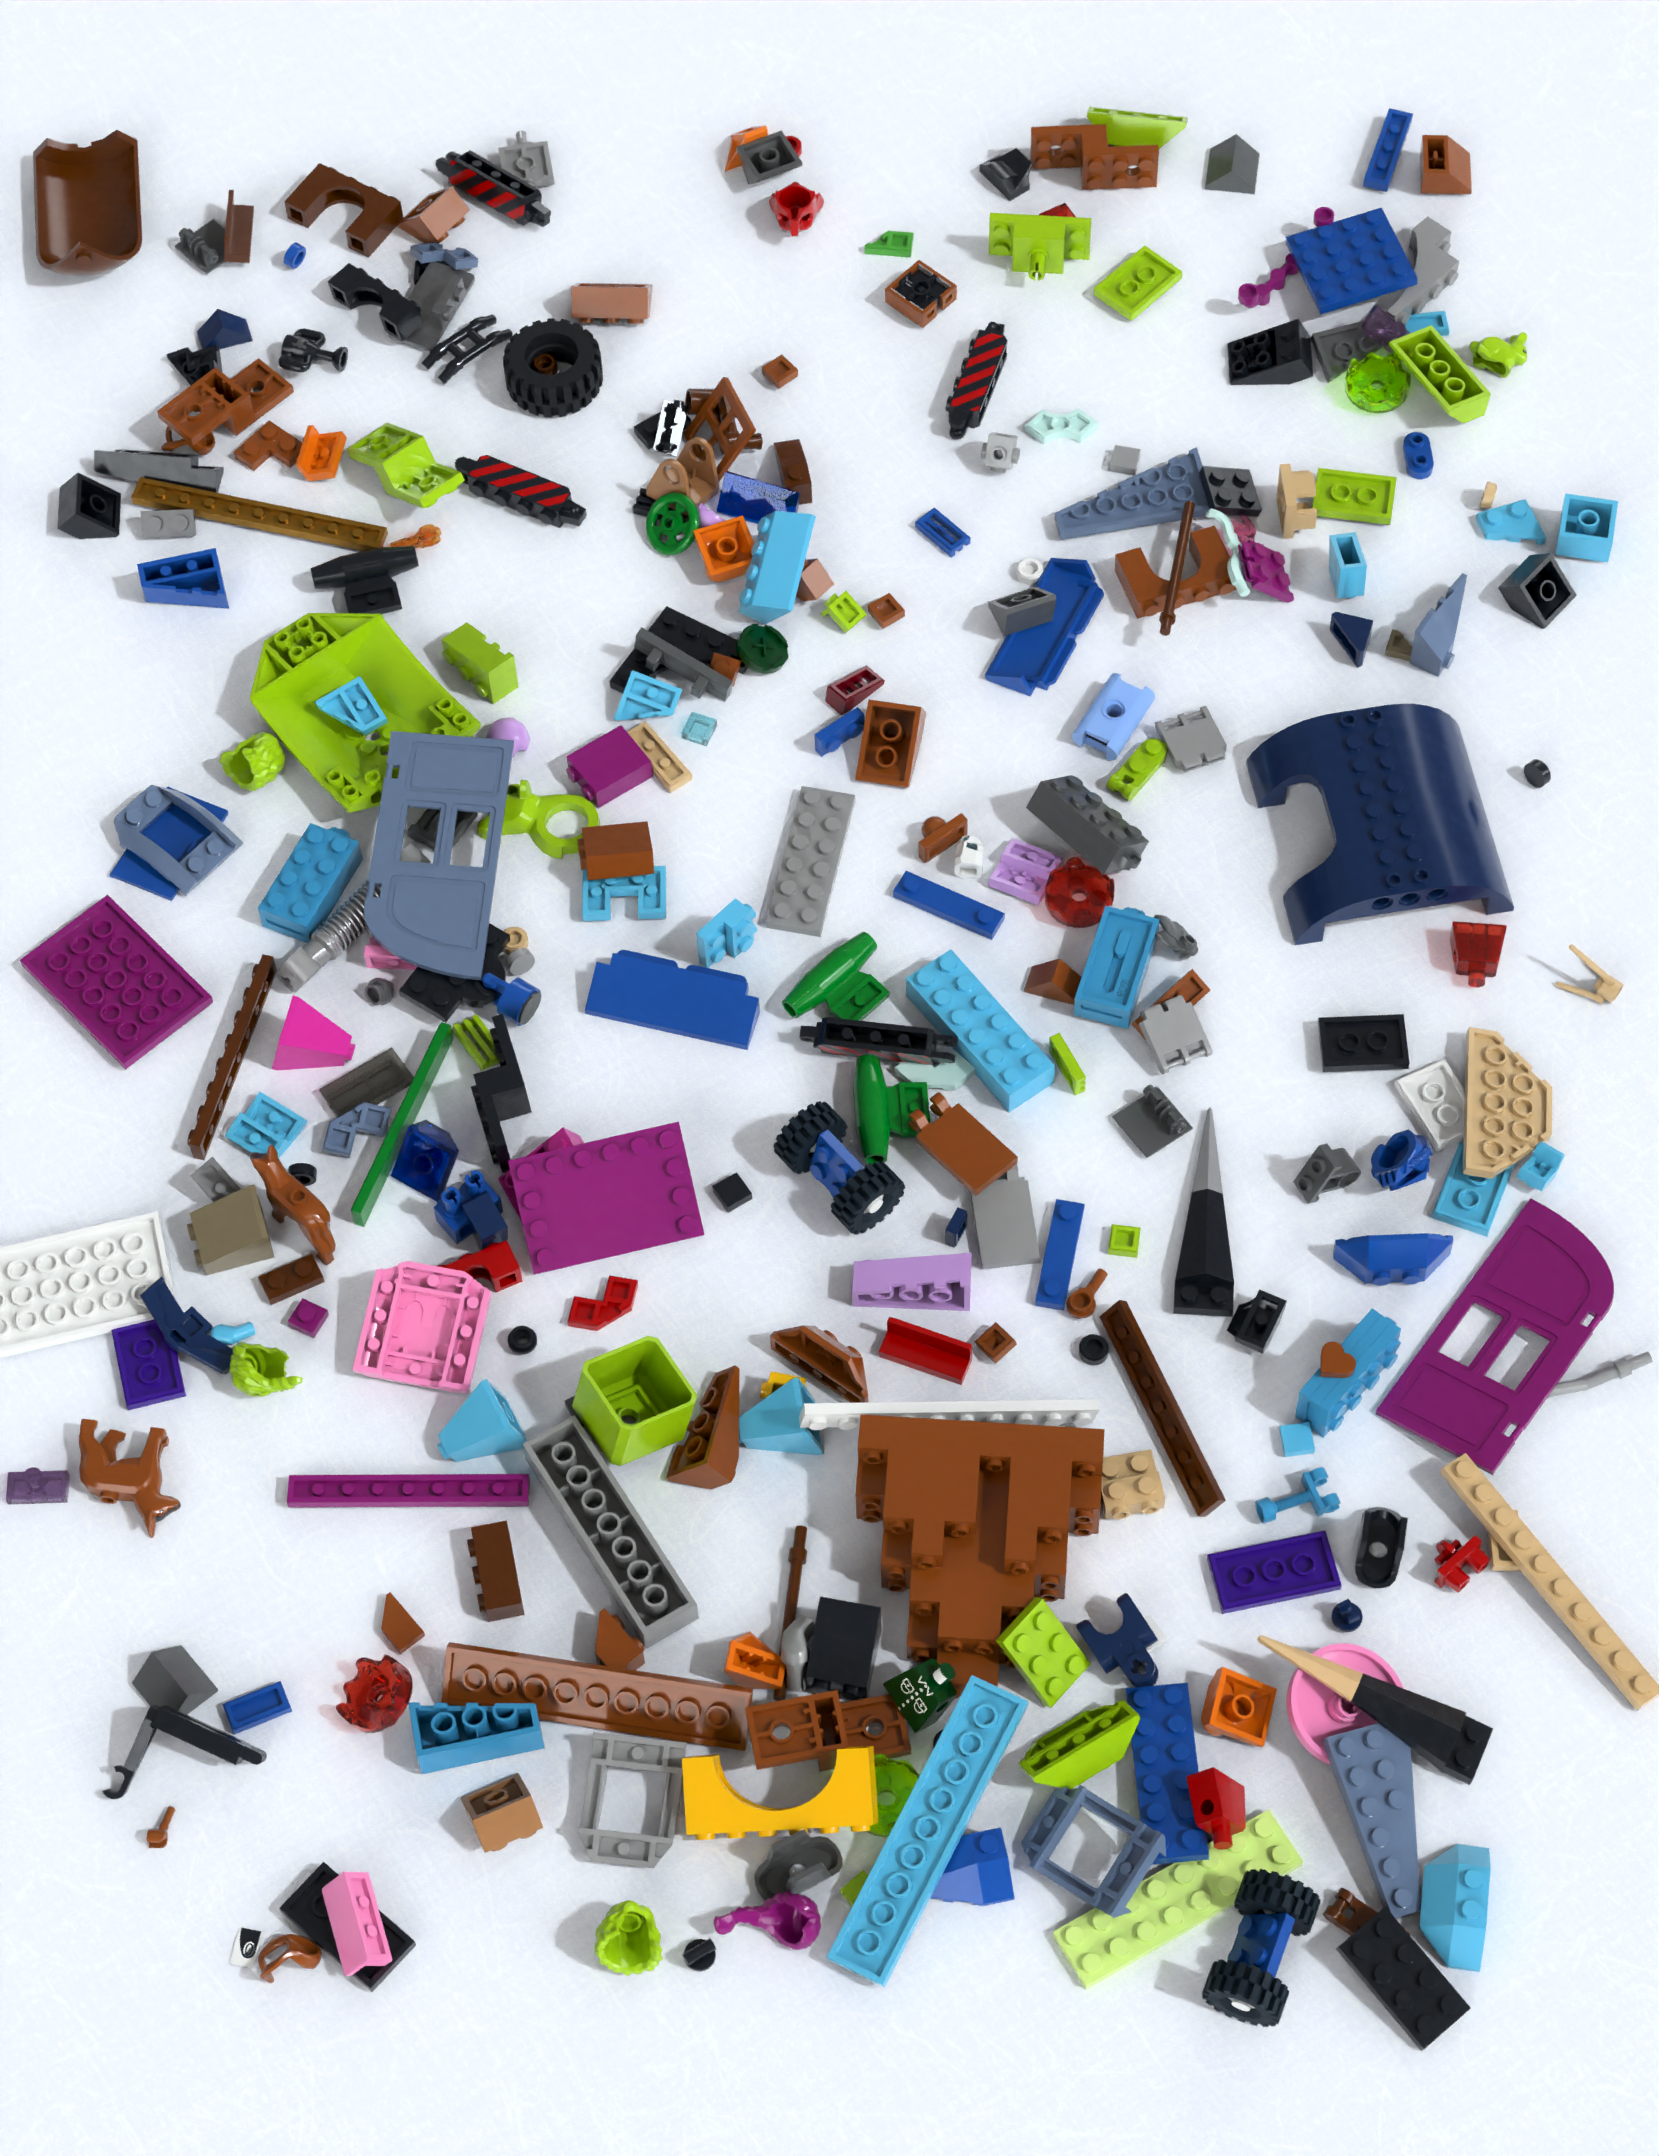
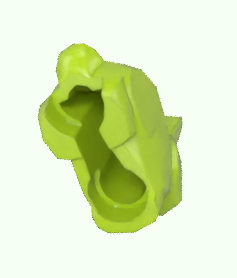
[1469,332,1527,378]

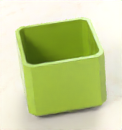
[572,1336,697,1466]

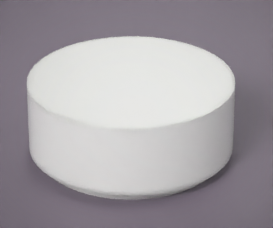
[1016,558,1043,585]

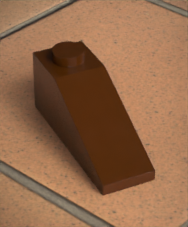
[774,439,812,507]

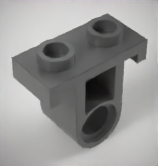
[1293,1144,1361,1204]

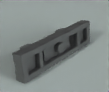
[634,627,733,702]

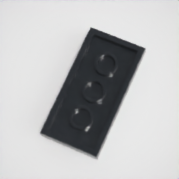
[279,1862,416,1992]
[1336,1907,1471,2051]

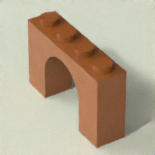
[1115,525,1237,619]

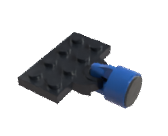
[399,923,541,1026]

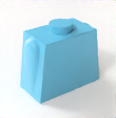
[1329,532,1367,599]

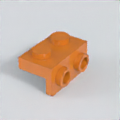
[296,425,347,481]

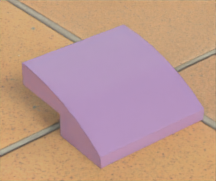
[988,838,1063,905]

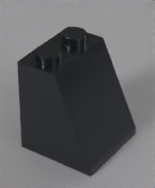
[806,1596,882,1700]

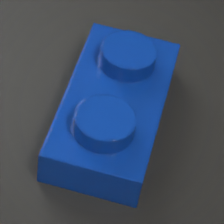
[814,707,864,757]

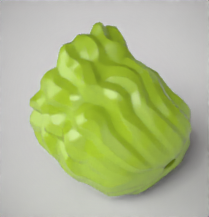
[219,732,285,791]
[595,1900,663,1976]

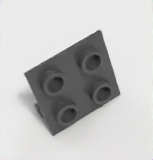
[175,219,225,274]
[1112,1085,1193,1158]

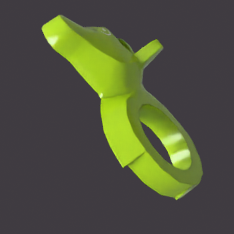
[477,780,600,859]

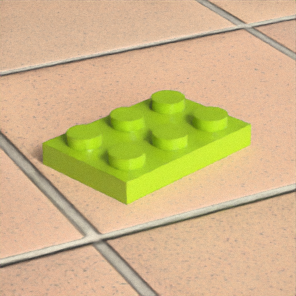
[1094,245,1183,321]
[1312,468,1397,525]
[996,1597,1091,1708]

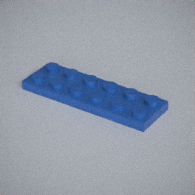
[1126,1683,1209,1865]

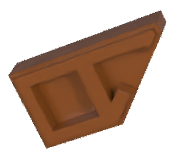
[381,1592,425,1654]

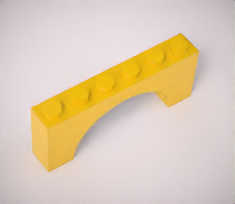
[682,1745,879,1840]

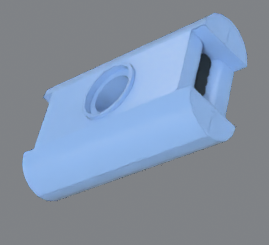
[1071,673,1155,760]

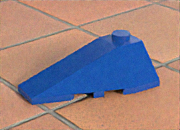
[931,1827,1014,1906]

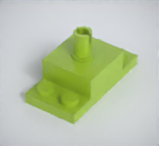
[989,213,1091,281]

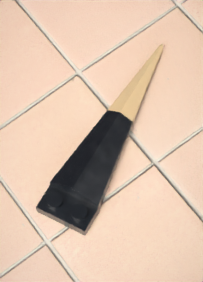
[1257,1635,1493,1785]

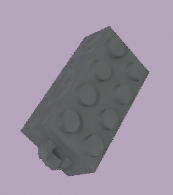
[1026,775,1149,875]

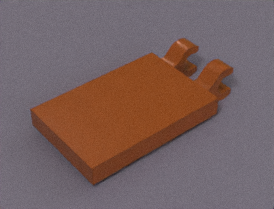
[909,1092,1018,1196]

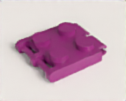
[1238,539,1294,603]

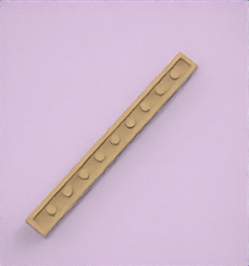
[1440,1453,1659,1711]

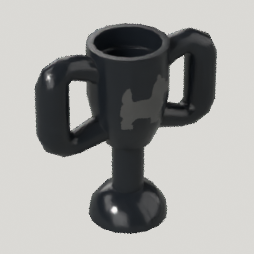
[278,328,348,373]

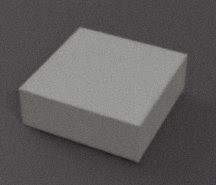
[1110,445,1141,475]

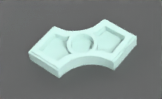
[1025,409,1098,444]

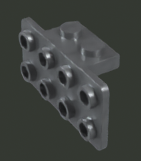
[388,262,475,351]

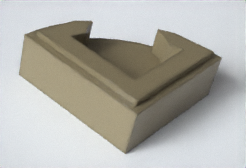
[1385,629,1412,661]

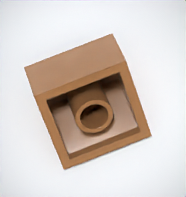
[460,1773,543,1853]

